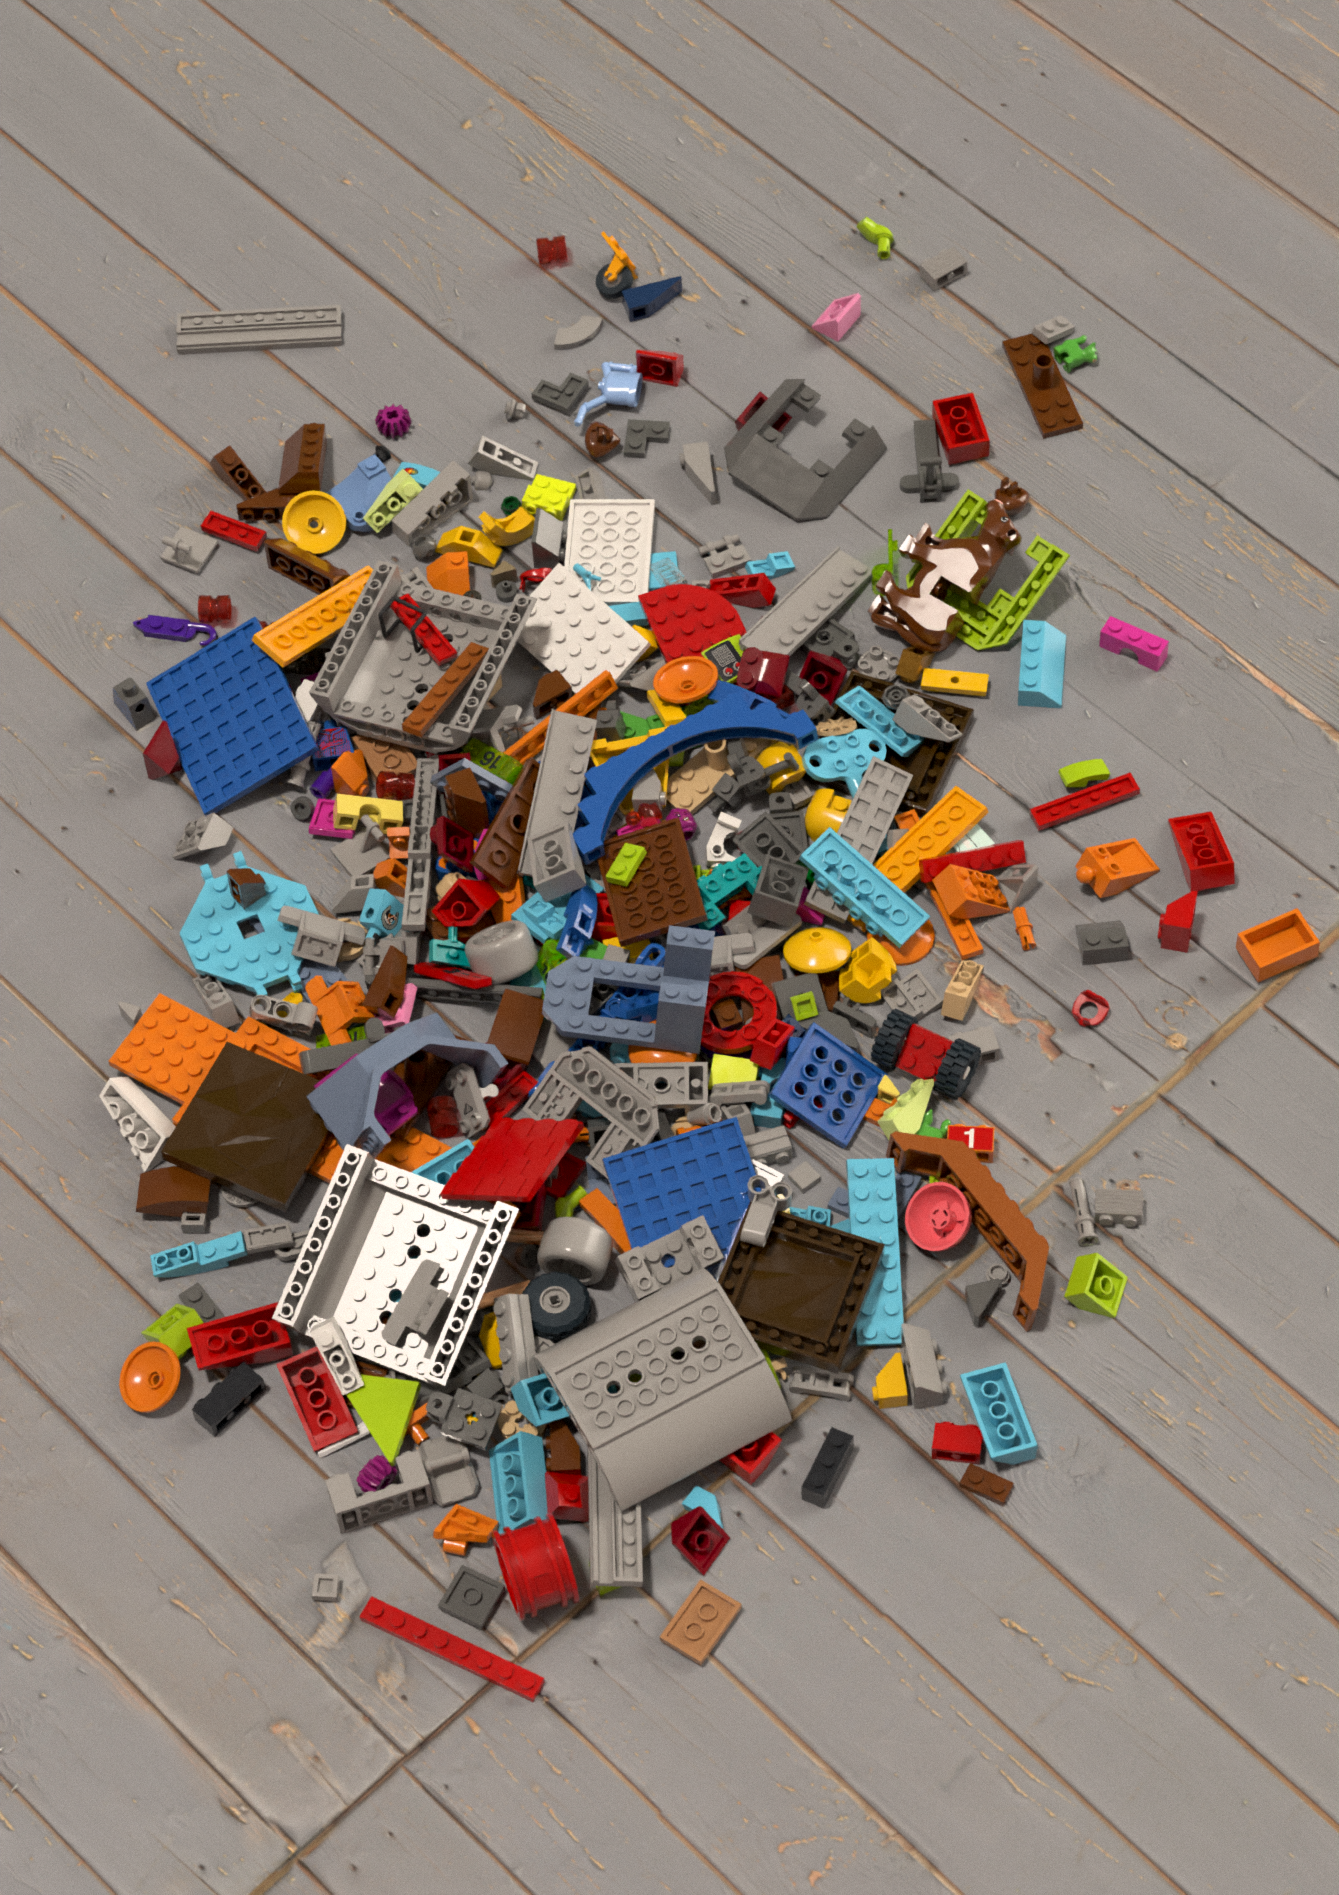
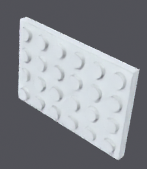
[564,499,655,606]
[517,563,651,693]

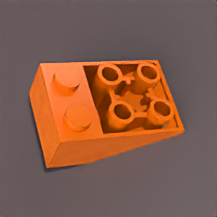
[932,864,1010,919]

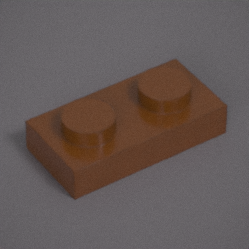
[959,1463,1014,1507]

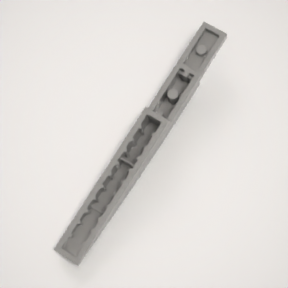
[402,758,439,931]

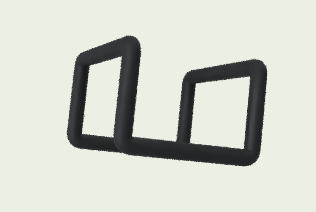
[378,597,427,653]

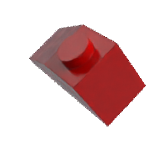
[708,573,776,608]

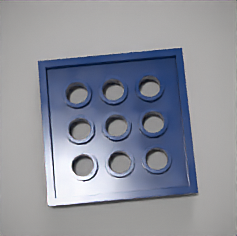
[768,1022,888,1148]

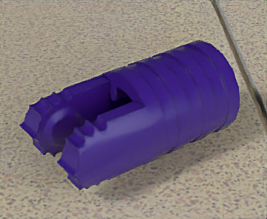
[309,766,334,799]

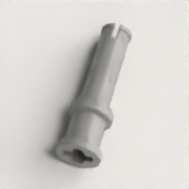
[285,721,322,789]
[1069,1177,1099,1247]

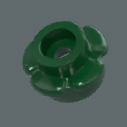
[501,496,522,516]

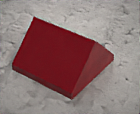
[509,1182,547,1231]

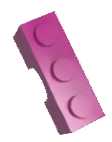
[1099,616,1169,672]

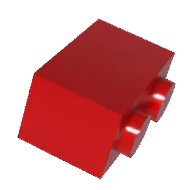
[750,1018,795,1070]
[932,1421,983,1465]

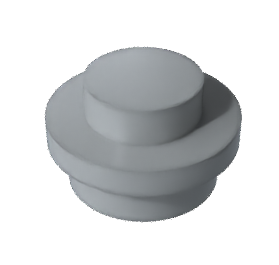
[986,1263,1010,1286]

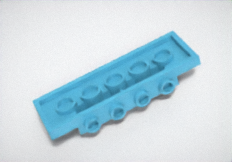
[799,827,930,948]

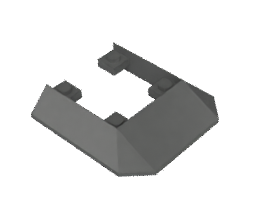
[724,379,887,521]

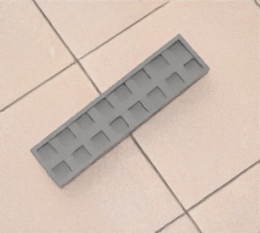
[804,756,913,924]

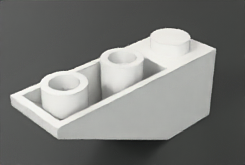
[310,1316,364,1395]

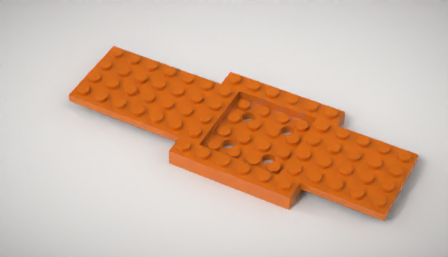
[109,993,451,1230]

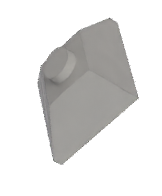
[616,659,666,692]

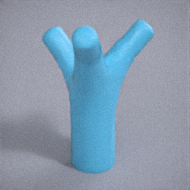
[573,563,601,590]

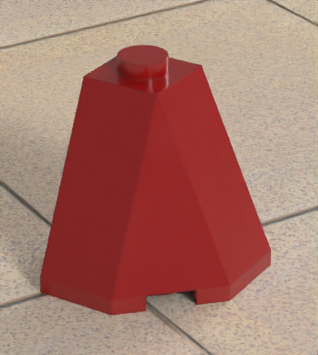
[432,878,501,927]

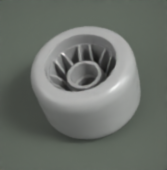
[465,920,539,984]
[537,1217,613,1285]

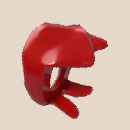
[519,568,552,592]
[1071,990,1109,1026]

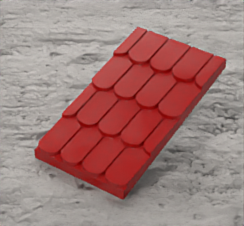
[440,1117,585,1202]

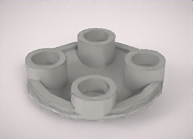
[858,645,900,682]

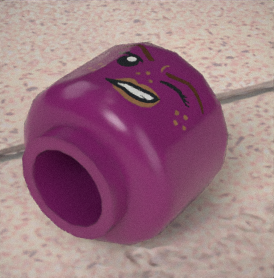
[665,808,697,841]

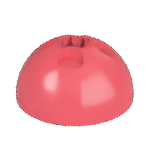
[905,1182,972,1252]

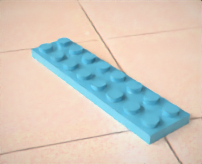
[846,1158,904,1346]

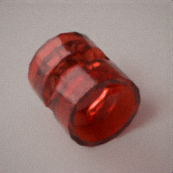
[536,235,568,265]
[198,595,232,623]
[376,771,415,801]
[427,1096,460,1139]

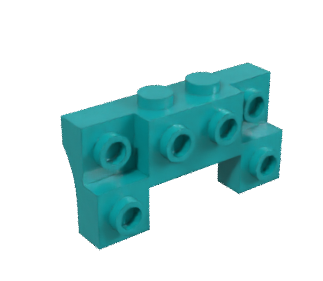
[697,853,762,930]

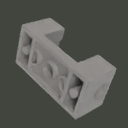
[615,1062,709,1116]
[615,1215,724,1302]
[325,1451,434,1534]

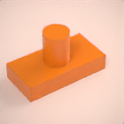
[404,1403,430,1446]

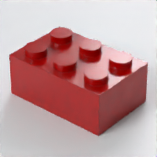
[932,392,990,465]

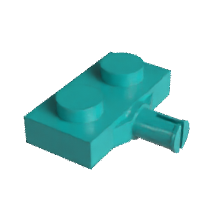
[429,927,471,970]

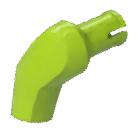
[856,216,894,259]
[555,1185,588,1218]

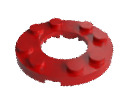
[701,971,777,1054]

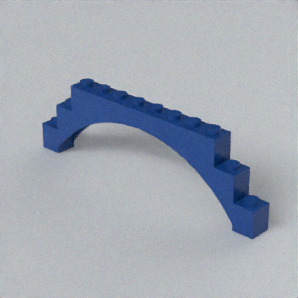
[572,691,818,865]

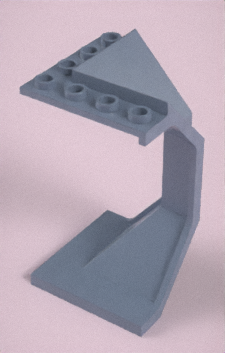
[307,1013,508,1159]

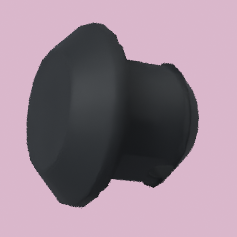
[373,446,391,463]

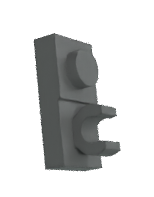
[833,997,877,1039]

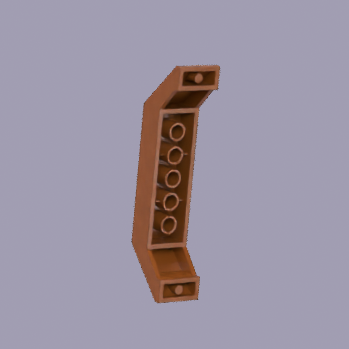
[886,1131,1049,1332]

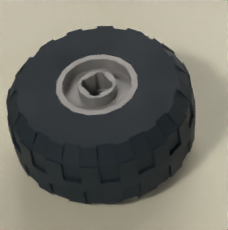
[522,1271,591,1343]

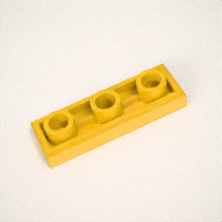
[921,668,989,696]
[647,690,686,727]

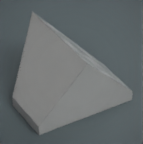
[997,864,1038,914]

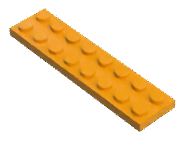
[252,566,373,668]
[846,786,989,932]

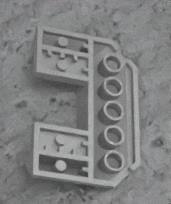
[522,1046,659,1178]

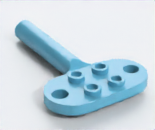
[802,729,888,857]

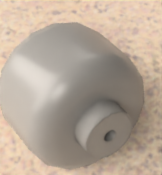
[471,470,493,490]

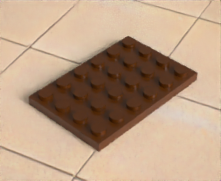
[598,817,708,947]

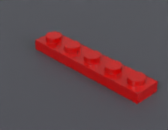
[1029,772,1140,831]
[919,840,1026,883]

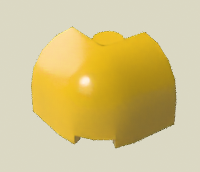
[756,742,806,795]
[804,788,852,842]
[839,937,897,1003]

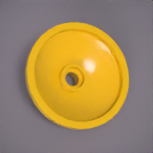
[282,491,346,554]
[783,927,851,973]

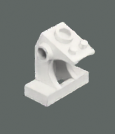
[705,812,742,869]

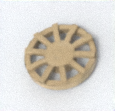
[815,717,857,736]

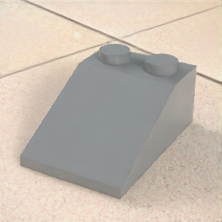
[527,822,586,902]

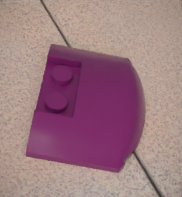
[314,1054,418,1136]

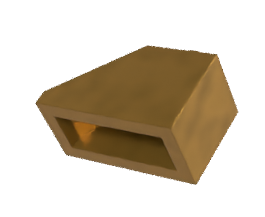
[895,646,936,683]

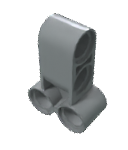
[249,995,318,1038]
[740,1175,792,1247]

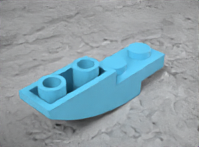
[150,1231,248,1278]

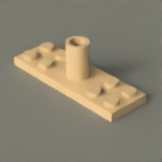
[666,738,777,815]

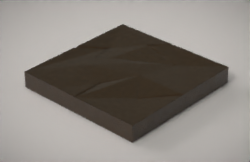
[803,671,974,818]
[161,1042,333,1212]
[718,1201,885,1374]

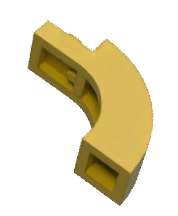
[478,506,535,546]

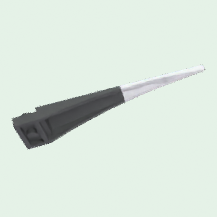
[318,1336,492,1458]

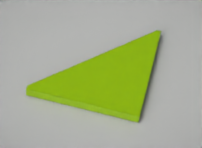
[346,1374,421,1466]

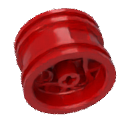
[491,1512,579,1621]

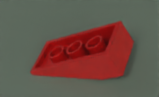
[1168,811,1235,891]
[187,1302,293,1371]
[276,1346,358,1452]

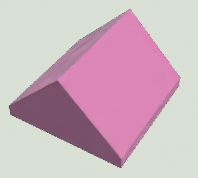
[811,293,861,342]

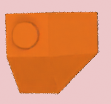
[426,551,471,598]
[331,749,369,797]

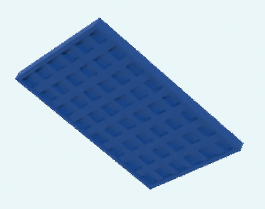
[146,617,319,816]
[602,1117,761,1282]

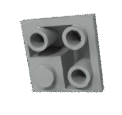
[173,813,234,860]

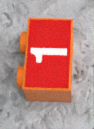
[947,1124,995,1163]

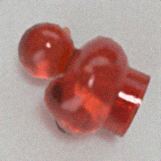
[625,802,663,828]

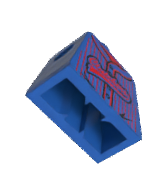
[313,720,354,771]

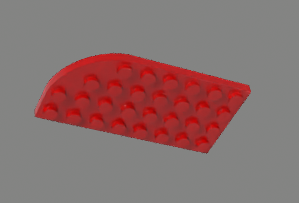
[638,584,782,710]

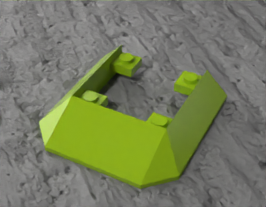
[906,489,1070,651]

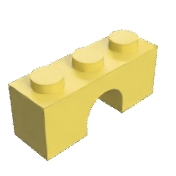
[333,794,403,834]

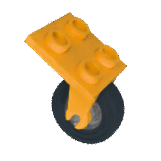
[596,231,638,299]

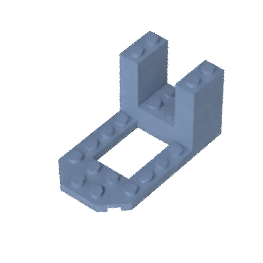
[542,925,715,1054]

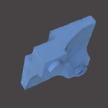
[326,454,409,532]

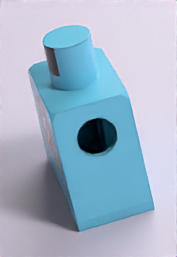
[359,888,404,946]

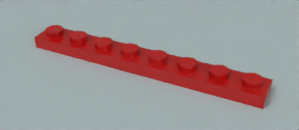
[359,1596,545,1702]

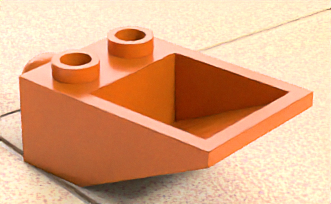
[1075,838,1160,898]

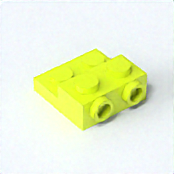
[522,474,576,521]

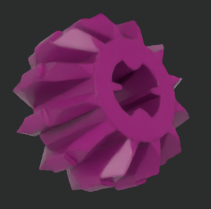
[375,403,411,439]
[356,1455,397,1493]

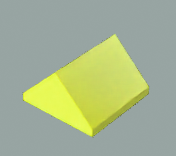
[708,1054,760,1090]

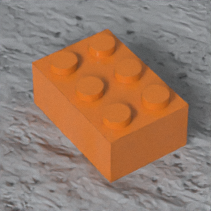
[1236,908,1320,982]

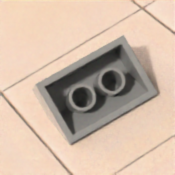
[901,1323,947,1409]

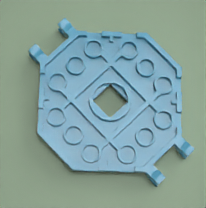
[180,851,319,1006]

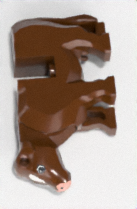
[867,499,1022,653]

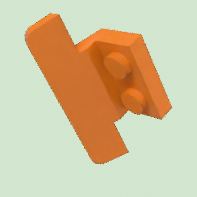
[305,975,375,1046]

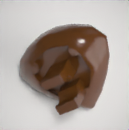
[585,421,620,458]
[994,477,1030,516]

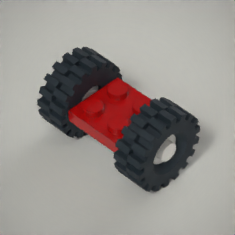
[871,1009,981,1100]

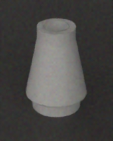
[687,1102,722,1125]

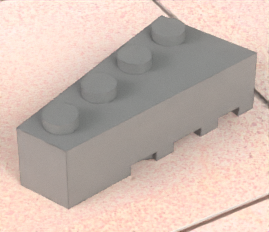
[391,460,473,547]

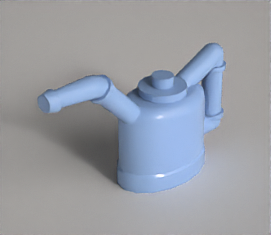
[574,361,643,427]

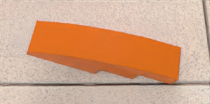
[579,1188,631,1254]

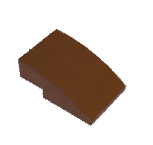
[734,955,783,1025]
[487,988,545,1065]
[136,1166,210,1217]

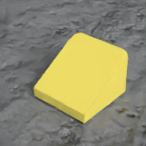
[878,1075,900,1104]

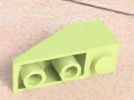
[363,469,423,533]
[877,1079,935,1140]

